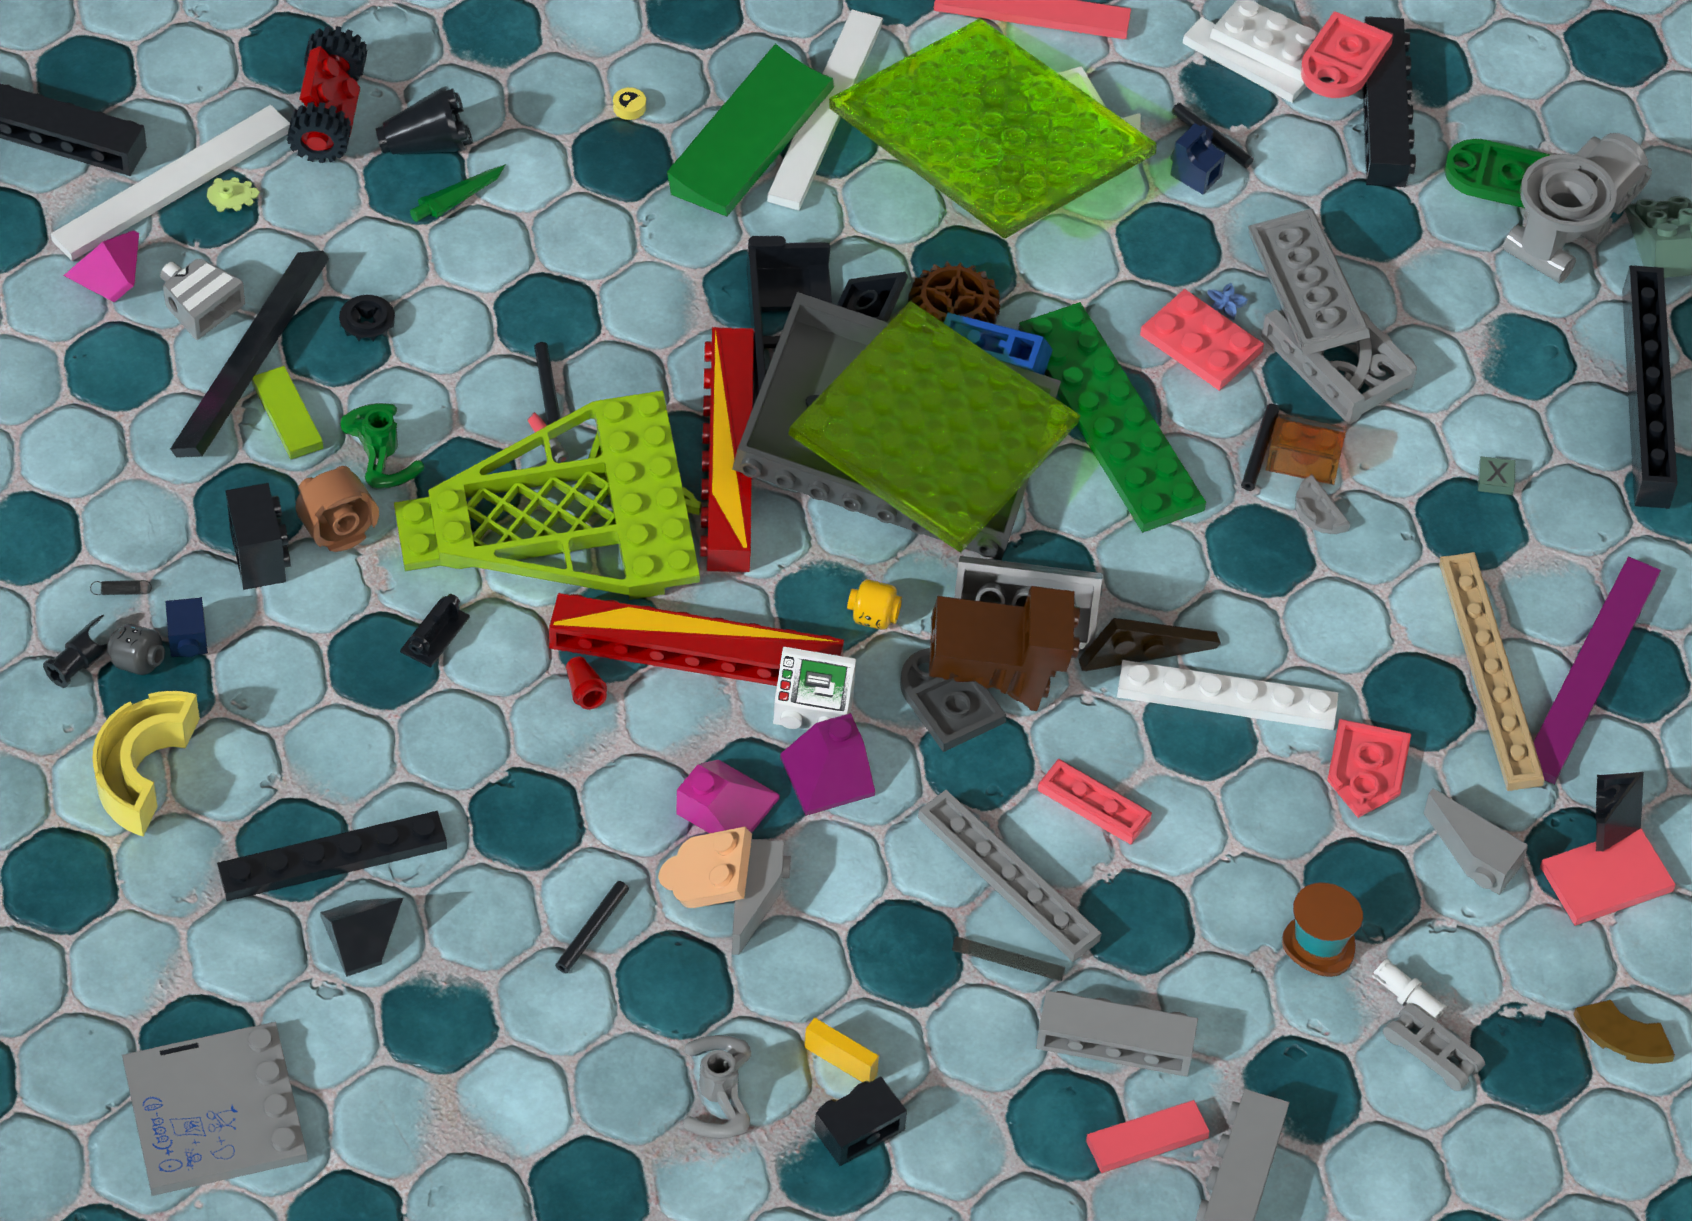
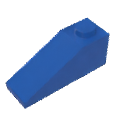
[938,313,1053,375]

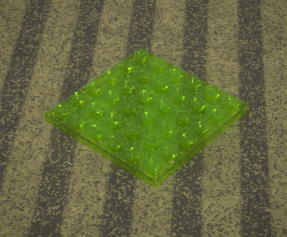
[788,301,1081,553]

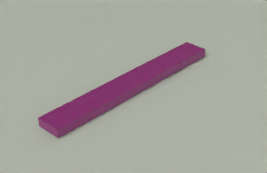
[1533,556,1661,785]

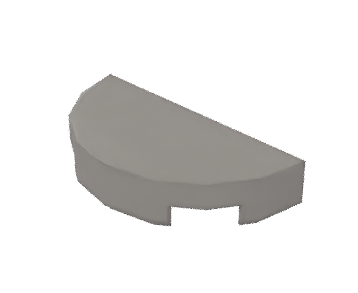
[1295,474,1350,534]

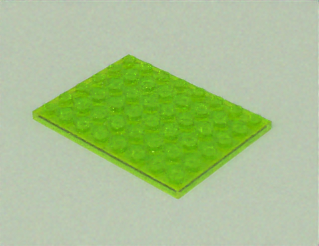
[829,18,1157,239]

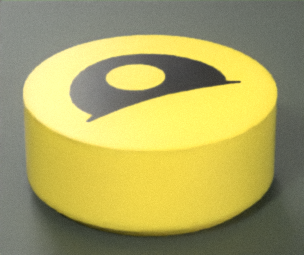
[613,87,646,120]

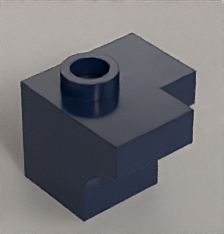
[1170,123,1226,195]

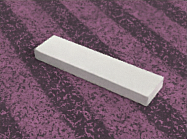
[1183,17,1307,103]

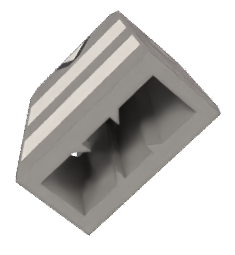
[160,259,245,340]

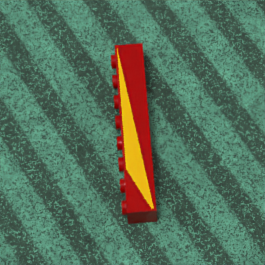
[700,327,754,572]
[549,593,844,686]

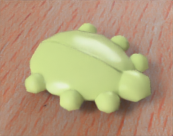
[207,177,260,212]

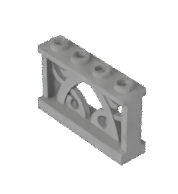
[1262,309,1417,425]

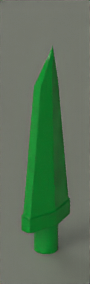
[410,164,506,222]

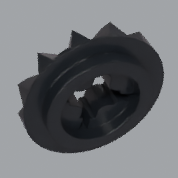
[339,295,395,342]

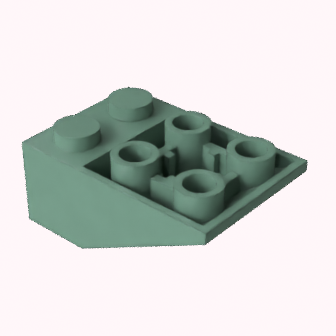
[1625,196,1692,278]

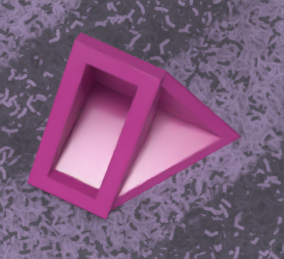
[63,230,139,303]

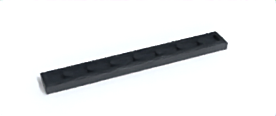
[170,250,329,458]

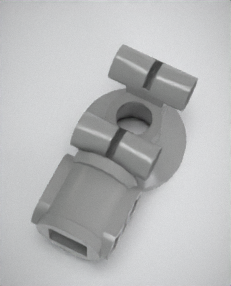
[1503,133,1652,284]

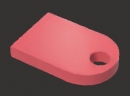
[1301,11,1393,98]

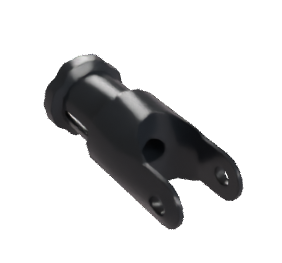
[43,615,108,688]

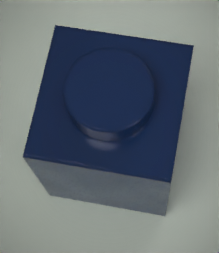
[165,597,208,657]

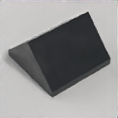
[837,272,908,322]

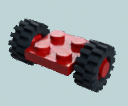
[287,26,367,163]

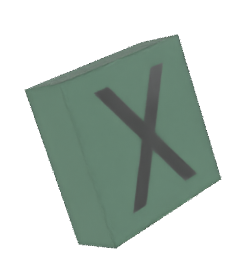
[1478,456,1515,495]

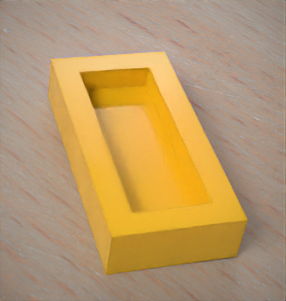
[805,1017,879,1082]

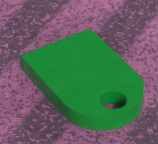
[1445,139,1550,208]

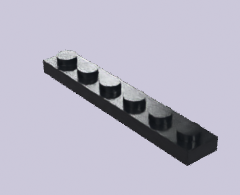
[217,810,447,901]

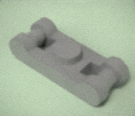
[1383,1004,1485,1091]

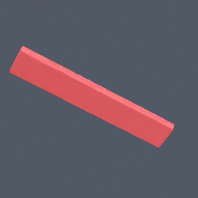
[934,0,1131,40]

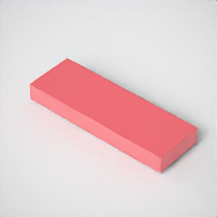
[1038,759,1152,845]
[1086,1100,1210,1173]

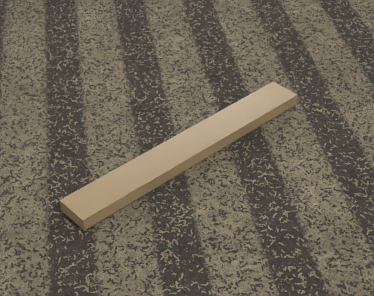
[1439,552,1544,791]

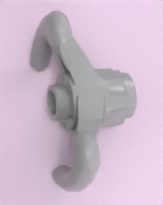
[683,1035,751,1138]

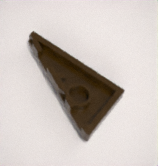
[1078,618,1221,671]

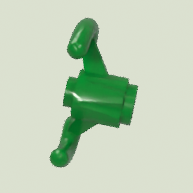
[340,403,424,489]

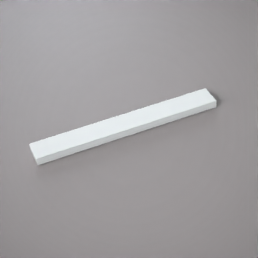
[767,10,883,210]
[51,105,290,261]

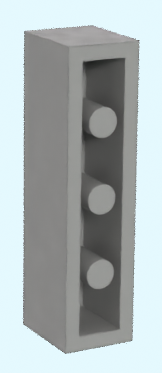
[1036,990,1198,1077]
[1196,1089,1289,1221]

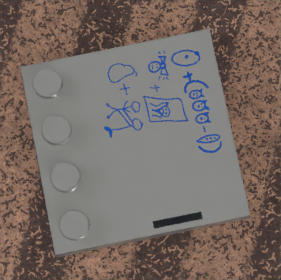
[122,1022,308,1196]

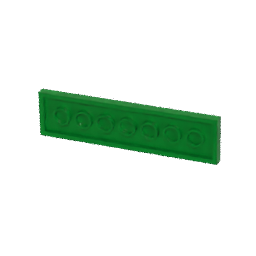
[1018,302,1206,533]

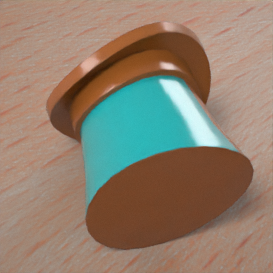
[1282,883,1363,977]

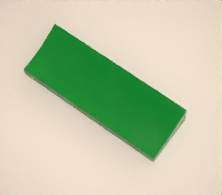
[667,43,834,217]

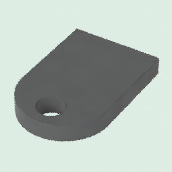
[900,648,1006,752]

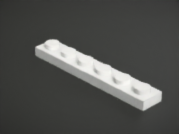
[1117,660,1338,730]

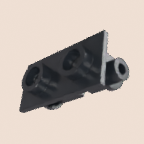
[400,594,470,668]

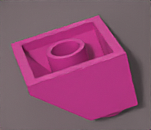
[676,759,780,833]

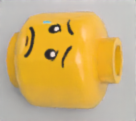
[847,579,902,630]

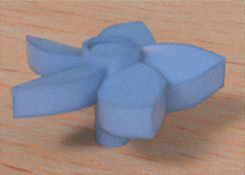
[1207,283,1248,320]

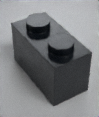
[814,1076,907,1166]

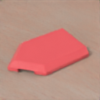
[1327,719,1411,818]

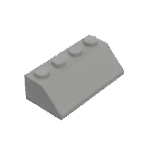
[954,556,1102,649]

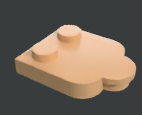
[658,827,752,908]

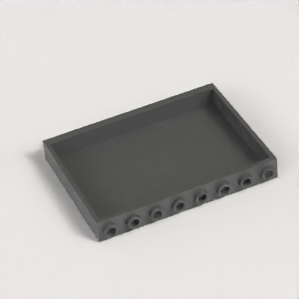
[732,292,1061,561]

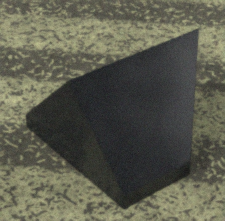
[1596,772,1644,851]
[320,898,403,977]

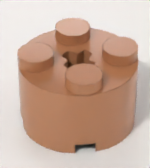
[296,466,379,552]

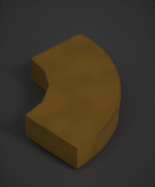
[1573,1000,1675,1064]

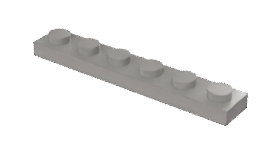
[918,790,1101,962]

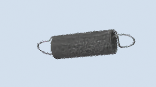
[90,580,152,595]

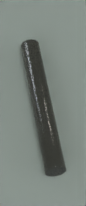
[952,936,1066,982]

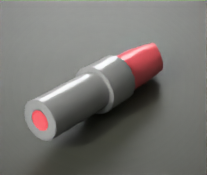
[527,412,569,463]

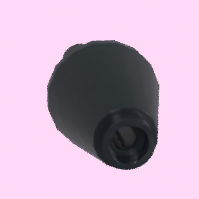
[376,86,473,154]

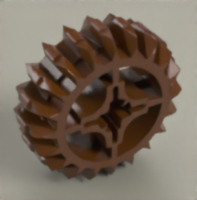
[908,261,1001,339]

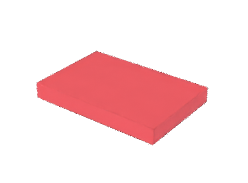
[1540,828,1676,926]

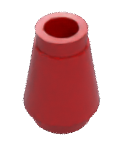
[566,656,607,710]

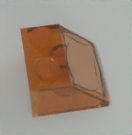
[1266,413,1347,485]

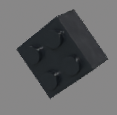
[225,483,291,590]

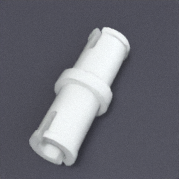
[1372,959,1447,1021]

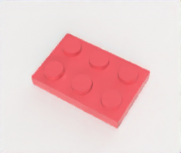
[1140,289,1264,391]

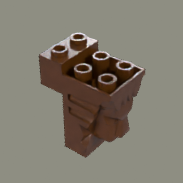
[929,586,1080,711]

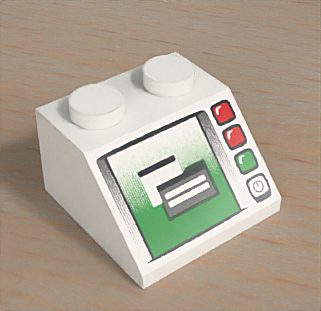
[773,647,856,730]

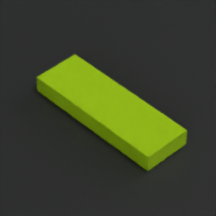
[252,366,324,460]

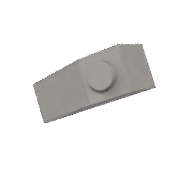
[1424,788,1528,895]
[732,839,791,955]

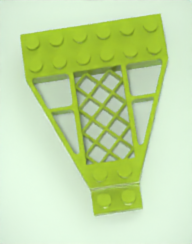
[394,390,700,600]

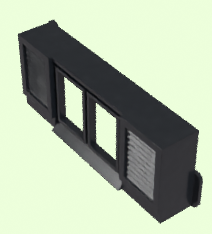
[747,236,844,408]

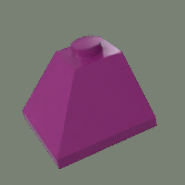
[780,713,875,816]

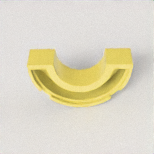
[92,691,200,837]

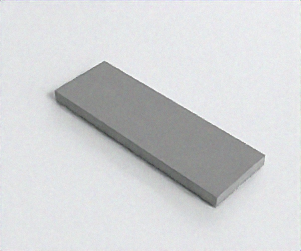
[1248,208,1370,356]

